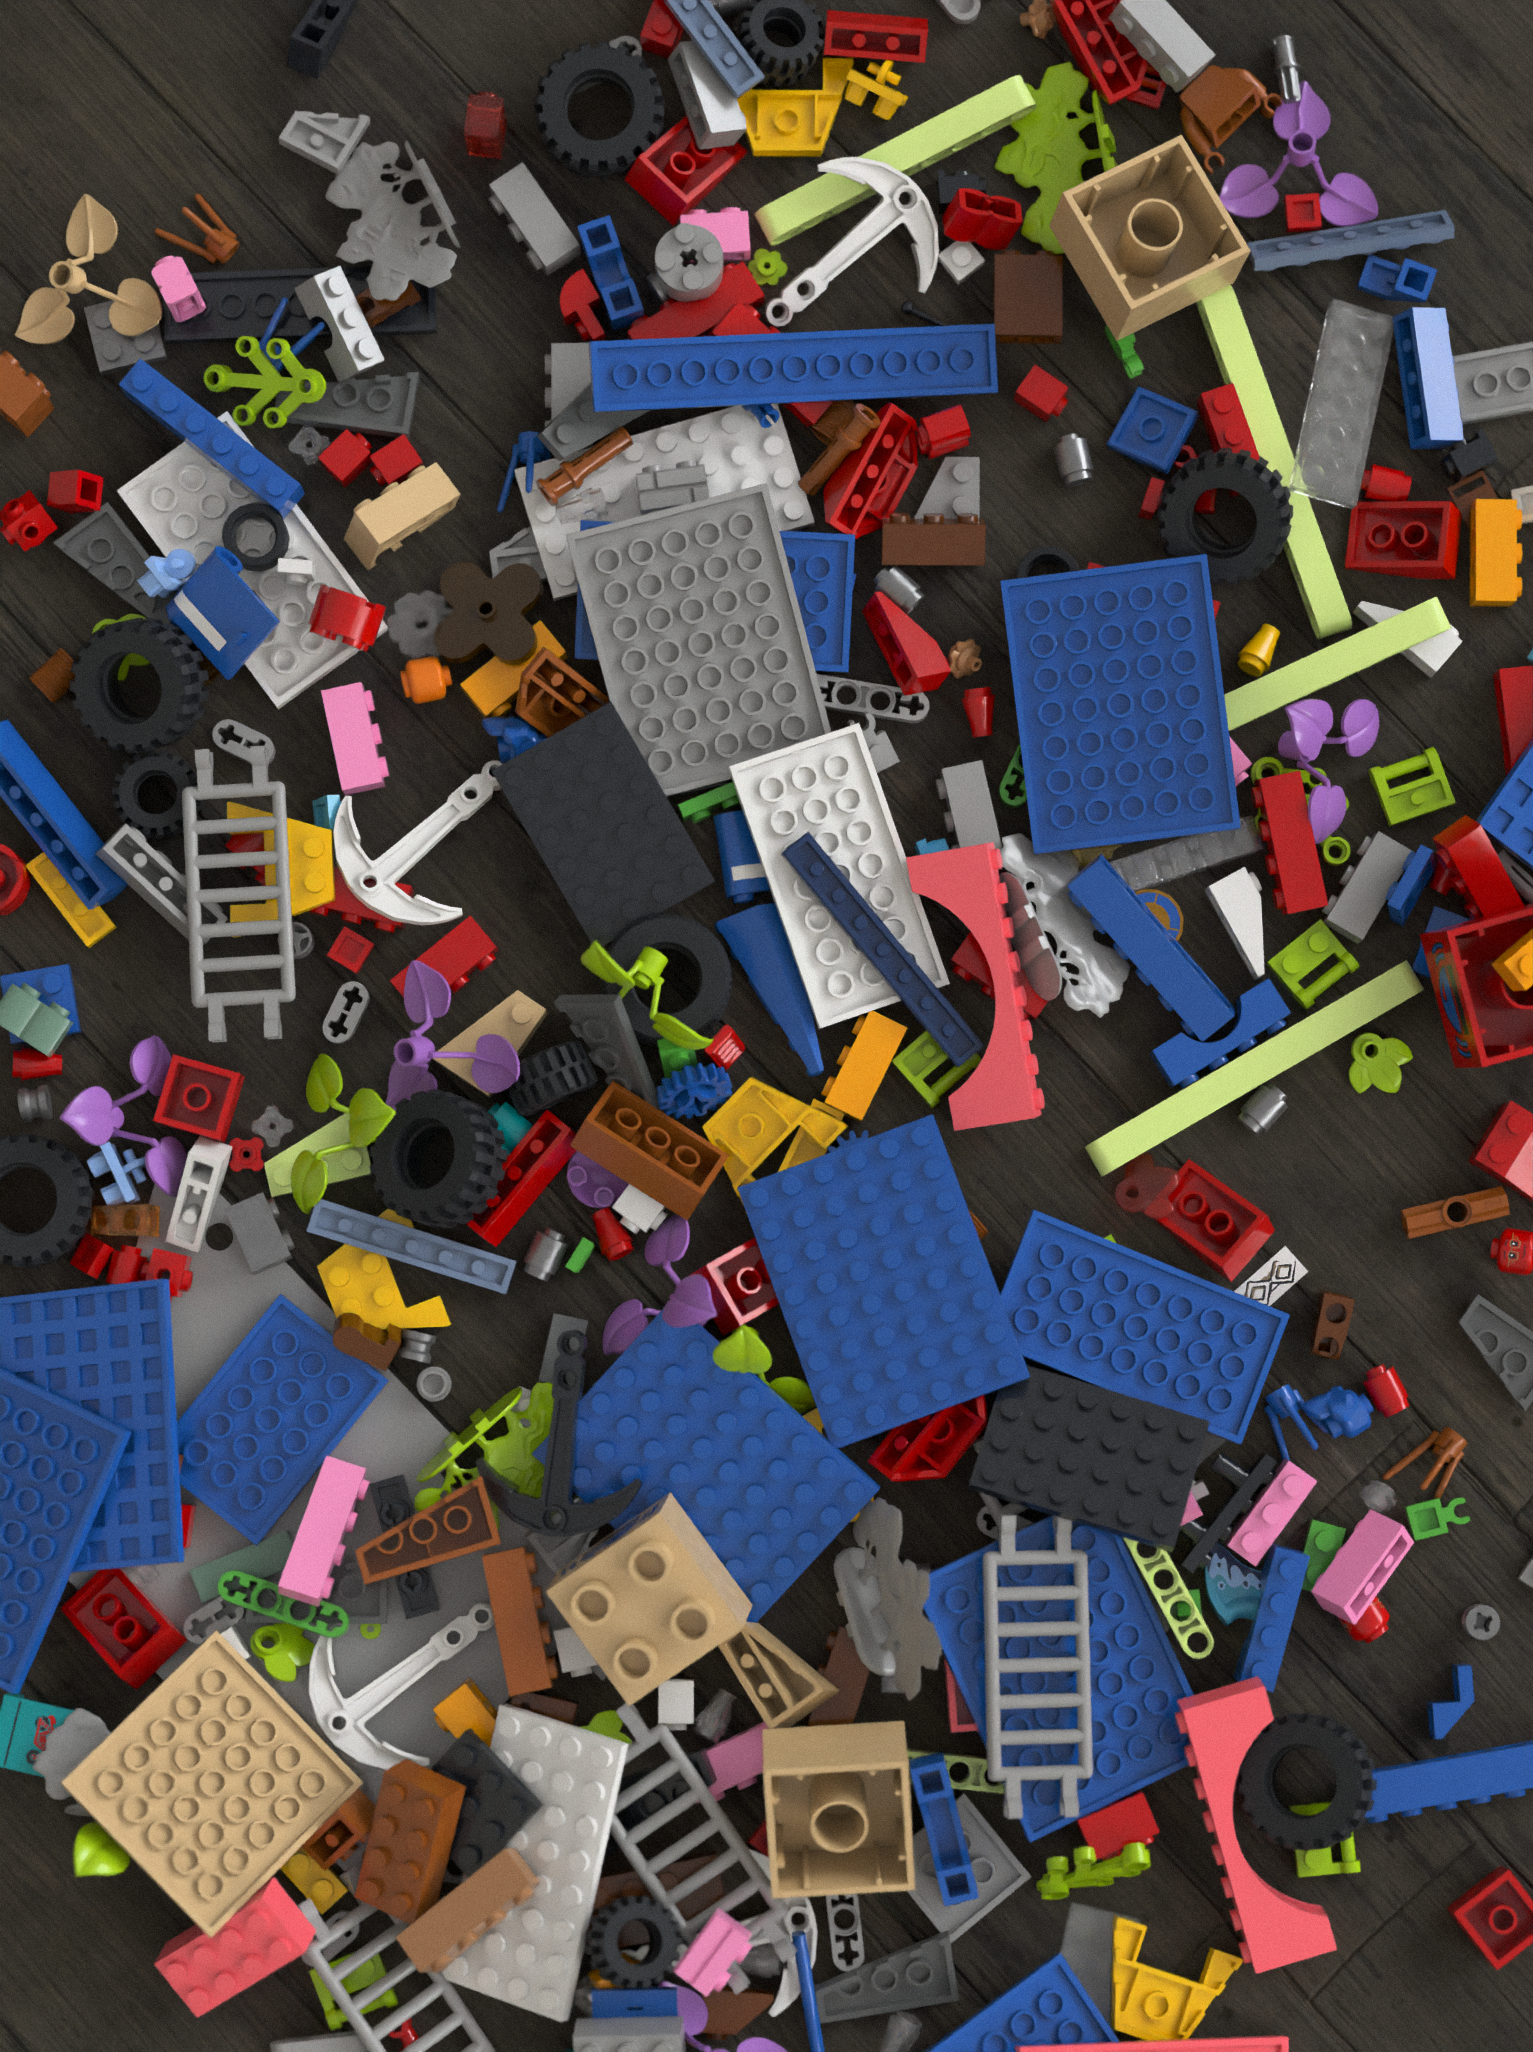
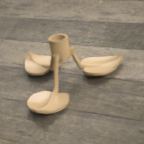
[15,194,162,344]

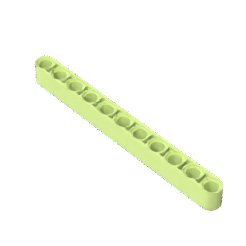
[1197,285,1352,639]
[1084,960,1424,1177]

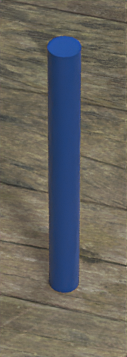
[791,1931,825,2052]

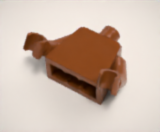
[1179,65,1282,175]

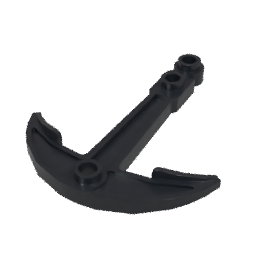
[476,1330,643,1537]

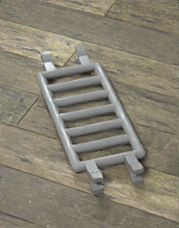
[182,746,296,1043]
[983,1515,1093,1819]
[610,1703,797,1995]
[297,1866,496,2052]

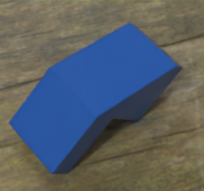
[1356,255,1437,302]
[1426,1663,1474,1739]

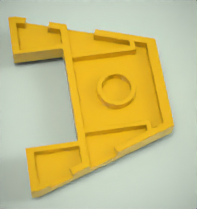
[737,58,853,157]
[227,802,335,938]
[702,1077,848,1214]
[317,1209,451,1330]
[1111,1915,1243,2040]

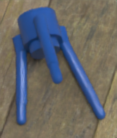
[259,297,325,372]
[497,432,550,512]
[1264,1383,1328,1462]

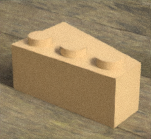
[344,462,461,571]
[433,990,548,1098]
[718,1622,840,1729]

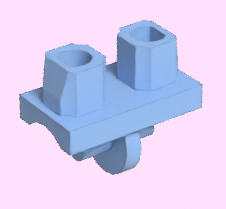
[137,549,196,598]
[87,1142,146,1206]

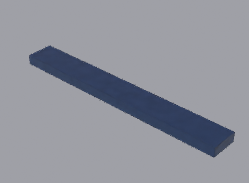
[780,832,985,1068]

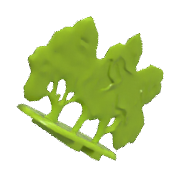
[994,62,1117,255]
[414,1382,554,1549]

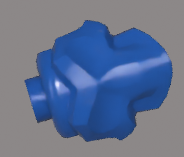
[482,716,546,763]
[1301,1386,1374,1439]

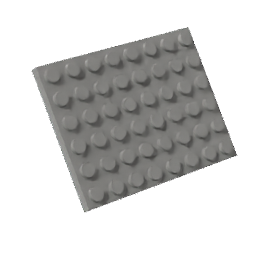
[566,483,831,796]

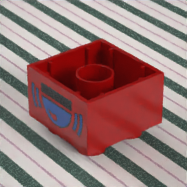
[1420,903,1533,1068]

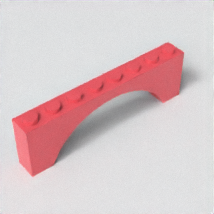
[906,842,1045,1131]
[1174,1676,1337,1974]

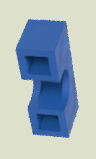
[577,215,644,331]

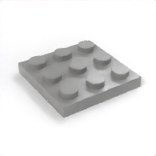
[906,1793,1031,1944]

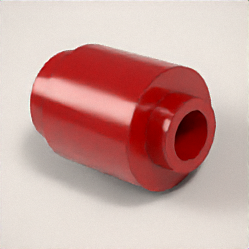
[1359,464,1412,502]
[106,1245,147,1285]
[1362,1363,1410,1418]

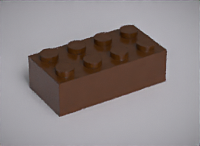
[588,1850,729,1948]

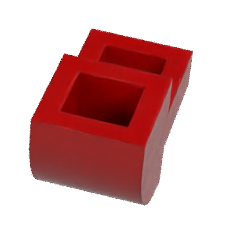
[560,269,606,342]

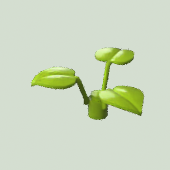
[581,940,713,1050]
[291,1054,396,1214]
[713,1325,816,1414]
[73,1823,130,1877]

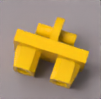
[844,60,908,120]

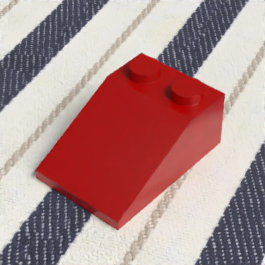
[625,116,748,226]
[1345,501,1462,579]
[1468,1100,1533,1202]
[1145,1159,1275,1282]
[689,1238,779,1336]
[60,1568,188,1690]

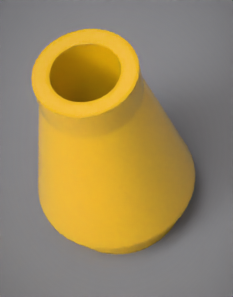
[1237,624,1280,677]

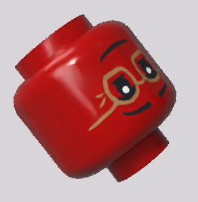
[1490,1228,1533,1276]
[1337,1595,1390,1644]

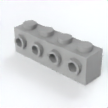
[96,824,228,945]

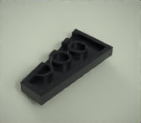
[603,1748,717,1860]

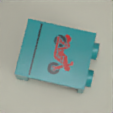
[0,1692,92,1778]

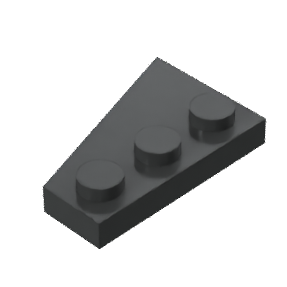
[1456,1294,1533,1411]

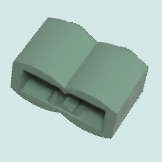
[0,983,74,1057]

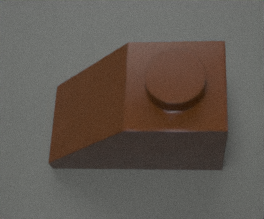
[700,1986,774,2040]

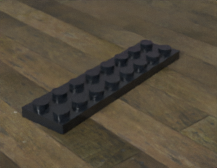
[163,266,437,344]

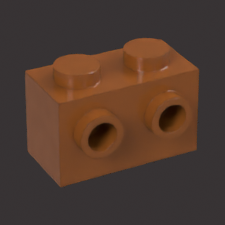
[301,1788,376,1871]

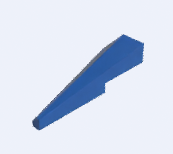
[714,903,824,1077]

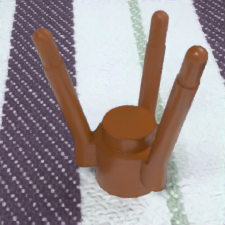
[155,194,240,264]
[1383,1427,1468,1498]

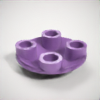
[567,1151,629,1209]

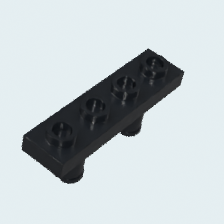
[1178,1452,1277,1573]
[369,1474,441,1620]

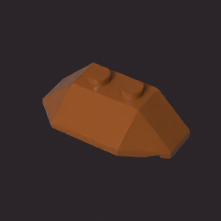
[515,647,610,737]

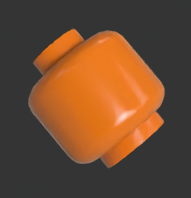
[400,656,452,704]

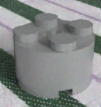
[655,223,723,302]

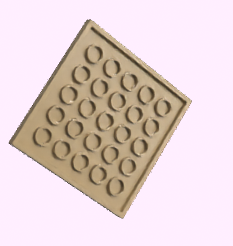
[60,1630,363,1938]

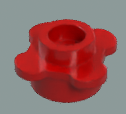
[229,1137,264,1172]

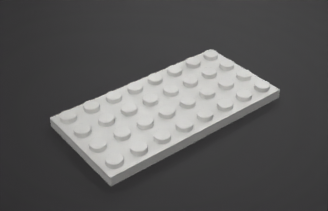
[514,404,815,601]
[117,411,389,710]
[728,723,950,1029]
[442,1704,628,2022]

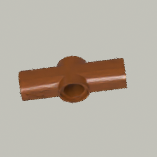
[1400,1186,1510,1239]

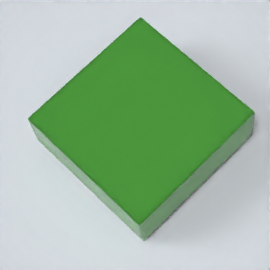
[565,1237,595,1274]

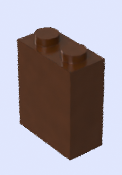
[992,250,1063,344]

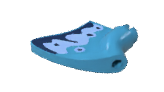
[1204,1542,1262,1626]

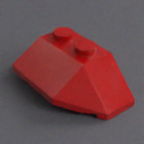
[1050,0,1148,106]
[824,403,918,539]
[868,1395,988,1482]

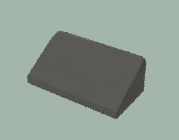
[538,1313,588,1385]

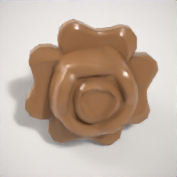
[1020,0,1056,39]
[948,638,982,679]

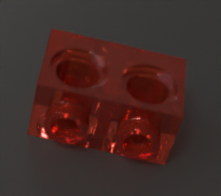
[464,92,507,159]

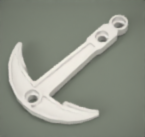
[764,157,939,326]
[333,760,504,925]
[309,1603,495,1770]
[619,1848,817,2017]

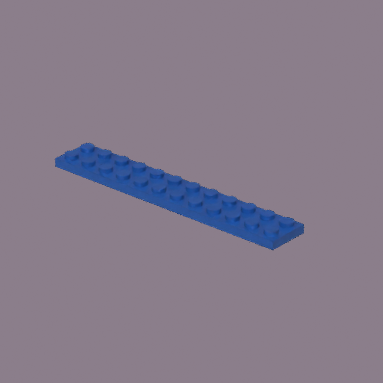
[588,324,998,413]

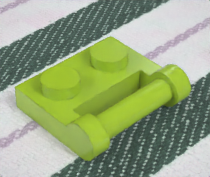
[1368,747,1456,827]
[1266,919,1360,1010]
[891,1031,982,1108]
[1289,1801,1361,1878]
[309,1950,398,2031]

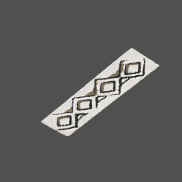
[1234,1246,1308,1306]

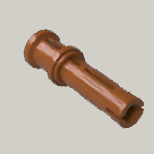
[798,403,881,496]
[536,426,634,506]

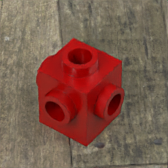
[0,490,58,552]
[140,1248,193,1302]

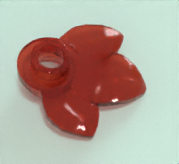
[1115,1153,1181,1219]

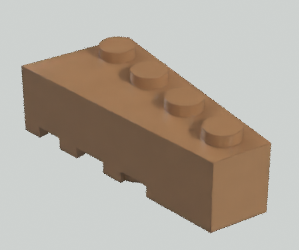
[396,1848,540,1974]

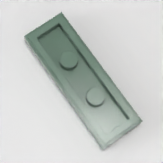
[189,1530,293,1603]

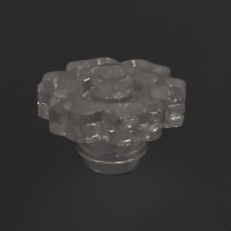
[387,590,453,659]

